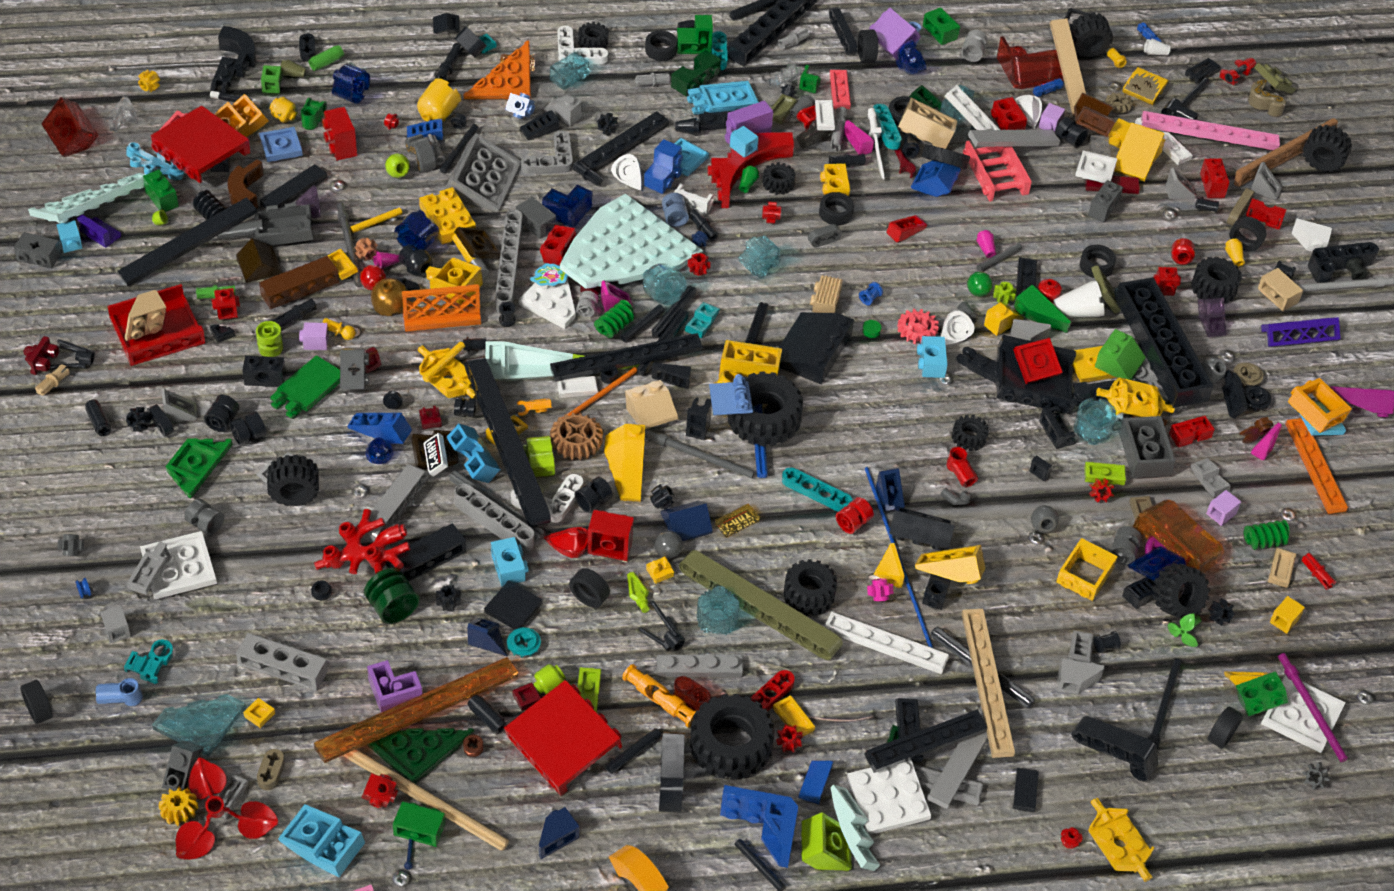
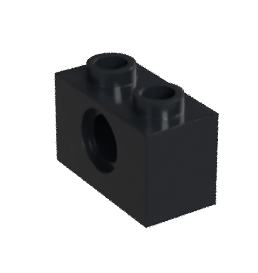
[242,355,286,387]

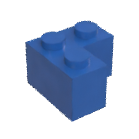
[644,139,683,194]

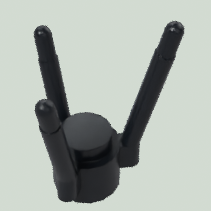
[49,339,95,369]
[639,601,686,651]

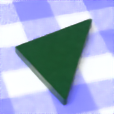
[355,728,475,784]

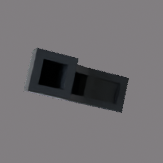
[218,26,256,78]

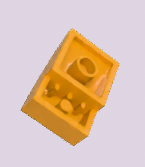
[214,94,269,137]

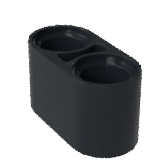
[454,26,487,58]

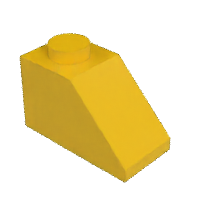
[984,302,1024,336]

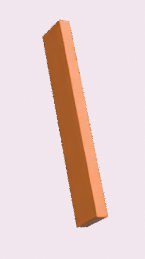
[1285,418,1348,514]

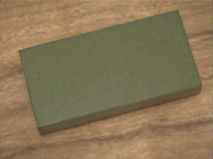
[771,94,798,124]

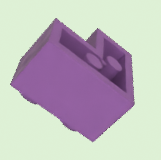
[367,660,423,715]

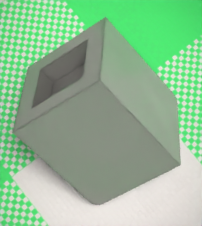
[101,606,131,644]

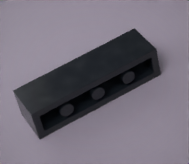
[383,523,466,582]

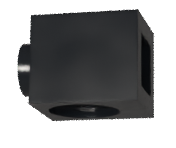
[922,574,951,610]

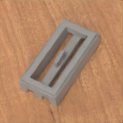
[214,772,250,820]

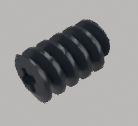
[193,190,227,220]

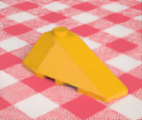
[604,424,645,502]

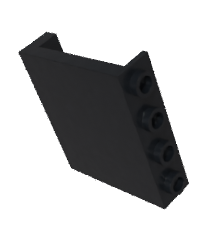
[997,335,1077,414]

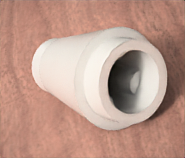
[1144,38,1170,56]

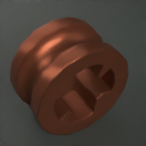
[463,735,483,757]

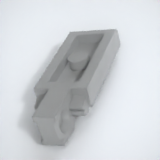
[126,541,169,595]

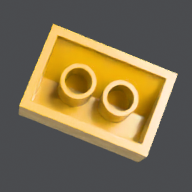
[719,340,782,378]

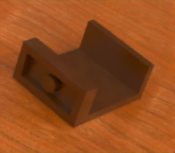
[1074,92,1115,137]

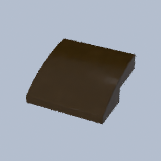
[411,430,459,470]

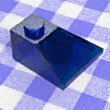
[1128,546,1186,581]

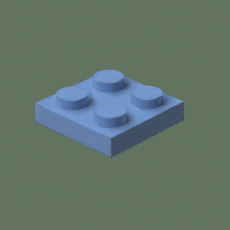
[259,127,303,162]

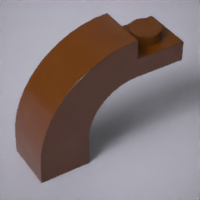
[227,159,264,209]

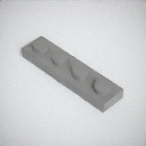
[657,655,743,677]

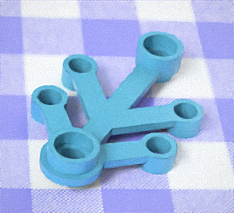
[126,142,185,180]

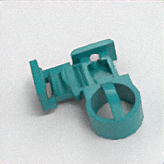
[124,639,173,684]

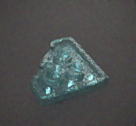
[152,694,246,757]

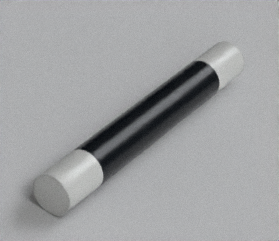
[210,91,263,108]

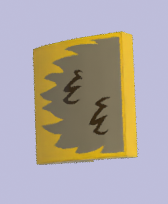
[1122,67,1169,105]

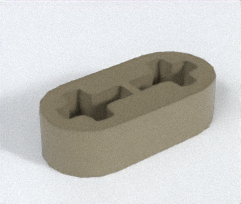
[257,749,285,790]

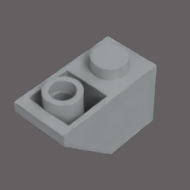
[1057,659,1104,695]

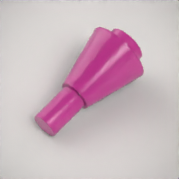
[373,252,399,269]

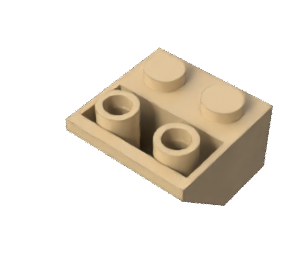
[125,290,166,341]

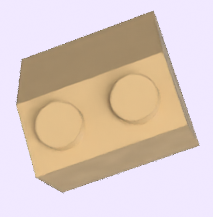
[625,380,678,429]

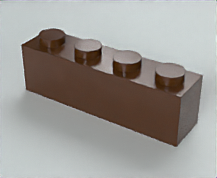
[259,256,339,310]

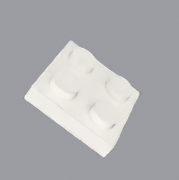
[1075,150,1117,183]

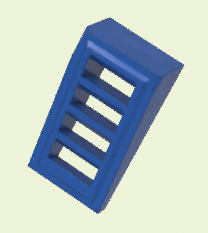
[407,119,443,140]

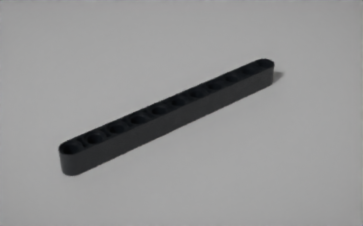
[465,356,551,527]

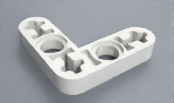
[558,26,608,65]
[511,474,583,523]

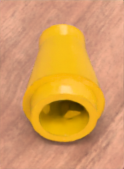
[1225,239,1245,267]

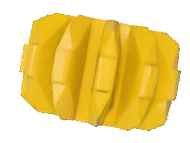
[159,786,198,826]

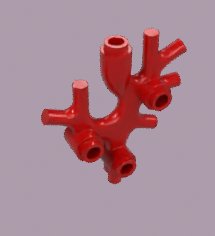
[314,509,411,574]

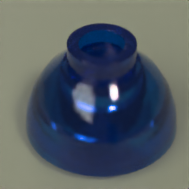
[365,437,393,464]

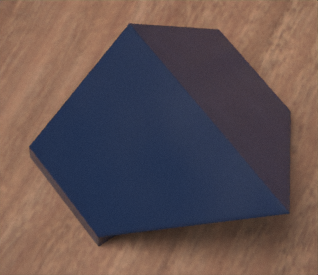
[467,618,508,657]

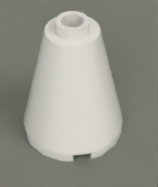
[1052,281,1104,317]

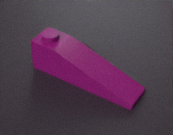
[1329,386,1394,417]

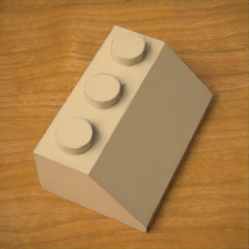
[898,98,958,149]

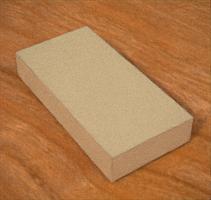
[1268,548,1296,588]

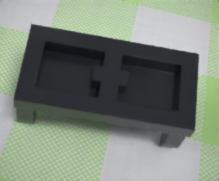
[686,397,712,440]
[1039,406,1076,449]

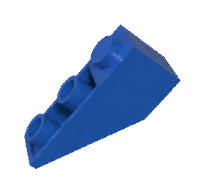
[347,413,412,444]

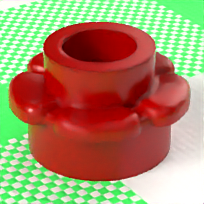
[384,113,399,130]
[1061,827,1083,849]

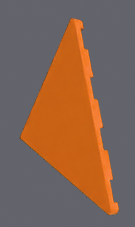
[463,41,531,99]

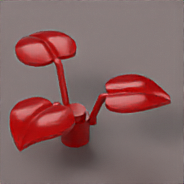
[175,757,278,860]

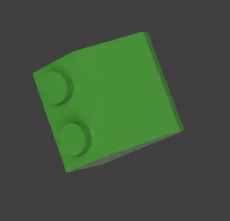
[1095,329,1146,380]

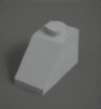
[543,94,581,126]

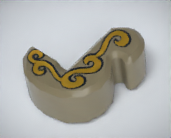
[1248,79,1286,117]

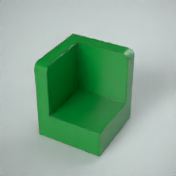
[799,64,821,93]

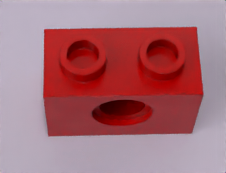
[1200,158,1229,198]

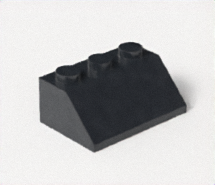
[889,506,955,551]

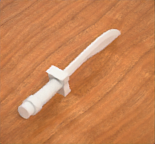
[868,108,885,180]

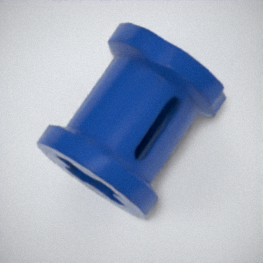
[859,282,883,306]

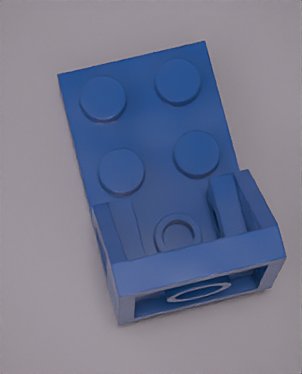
[720,785,798,868]

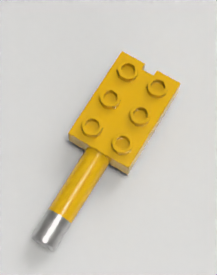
[419,187,489,279]

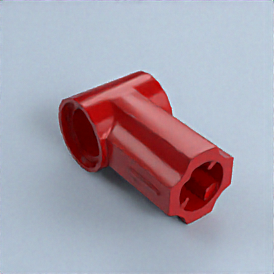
[946,447,978,488]

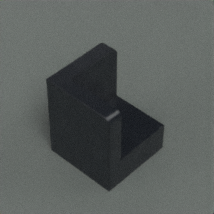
[433,13,460,34]

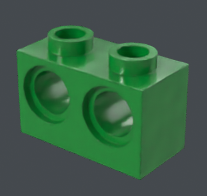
[1235,671,1288,717]

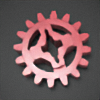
[897,309,939,344]

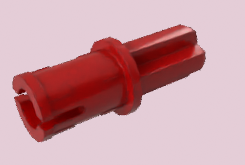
[1302,553,1336,590]

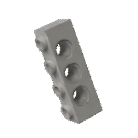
[236,633,328,691]

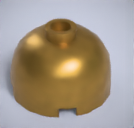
[371,278,409,316]

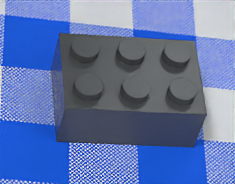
[1119,416,1176,478]

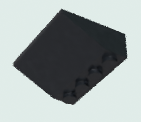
[779,312,854,385]

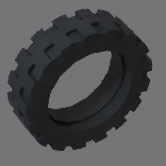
[921,144,970,169]

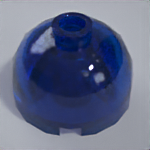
[895,39,927,74]

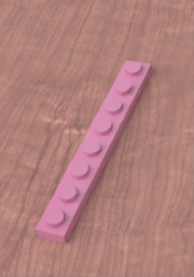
[1141,111,1280,150]

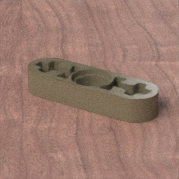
[1226,188,1255,226]

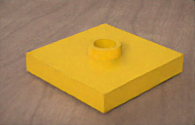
[1072,346,1116,382]

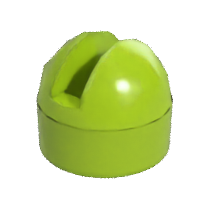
[152,210,168,226]

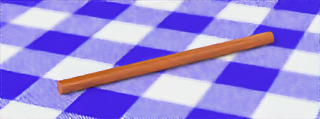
[562,367,637,418]

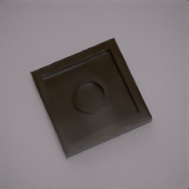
[454,227,501,259]

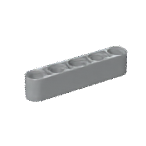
[362,464,428,542]
[454,484,534,553]

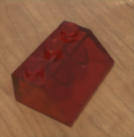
[41,97,99,157]

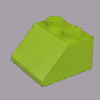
[801,812,852,871]

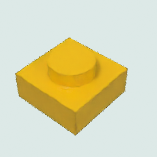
[243,698,275,728]

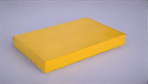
[1114,123,1164,182]

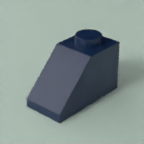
[539,807,580,859]

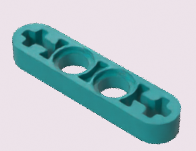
[873,104,902,150]
[782,468,853,512]

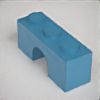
[447,423,501,483]

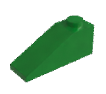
[1014,285,1071,333]

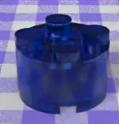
[332,63,370,104]
[394,210,439,250]

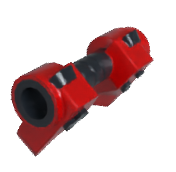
[1219,58,1256,85]

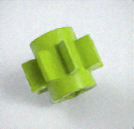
[993,282,1017,304]

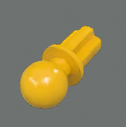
[322,318,356,340]

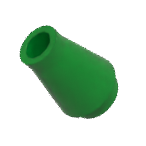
[738,166,759,193]

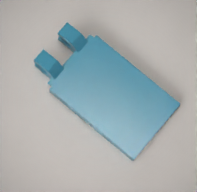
[687,81,759,115]

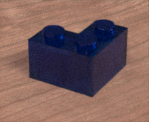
[542,185,593,228]

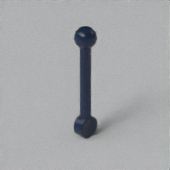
[404,839,413,870]

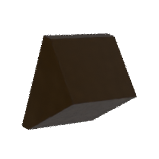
[236,238,282,283]

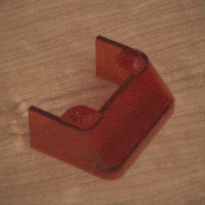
[996,36,1064,89]

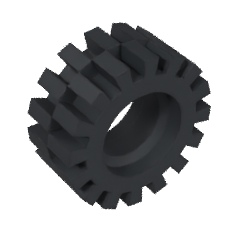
[578,22,609,49]
[762,162,796,195]
[952,415,989,451]

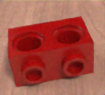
[991,97,1028,130]
[540,225,577,265]

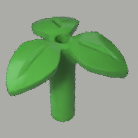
[1167,613,1201,647]

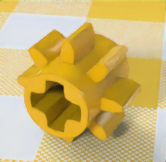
[138,69,160,92]

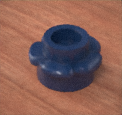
[692,231,709,248]

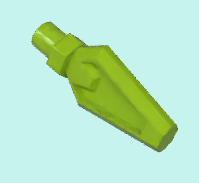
[627,572,650,613]

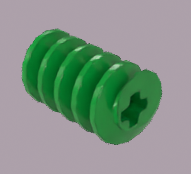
[594,300,634,338]
[1243,520,1290,550]

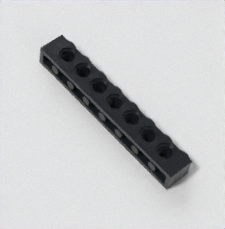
[727,0,819,67]

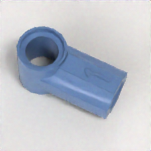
[95,678,143,706]

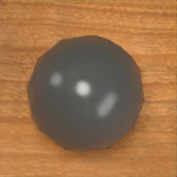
[1201,357,1226,383]
[1031,505,1059,533]
[654,530,683,559]

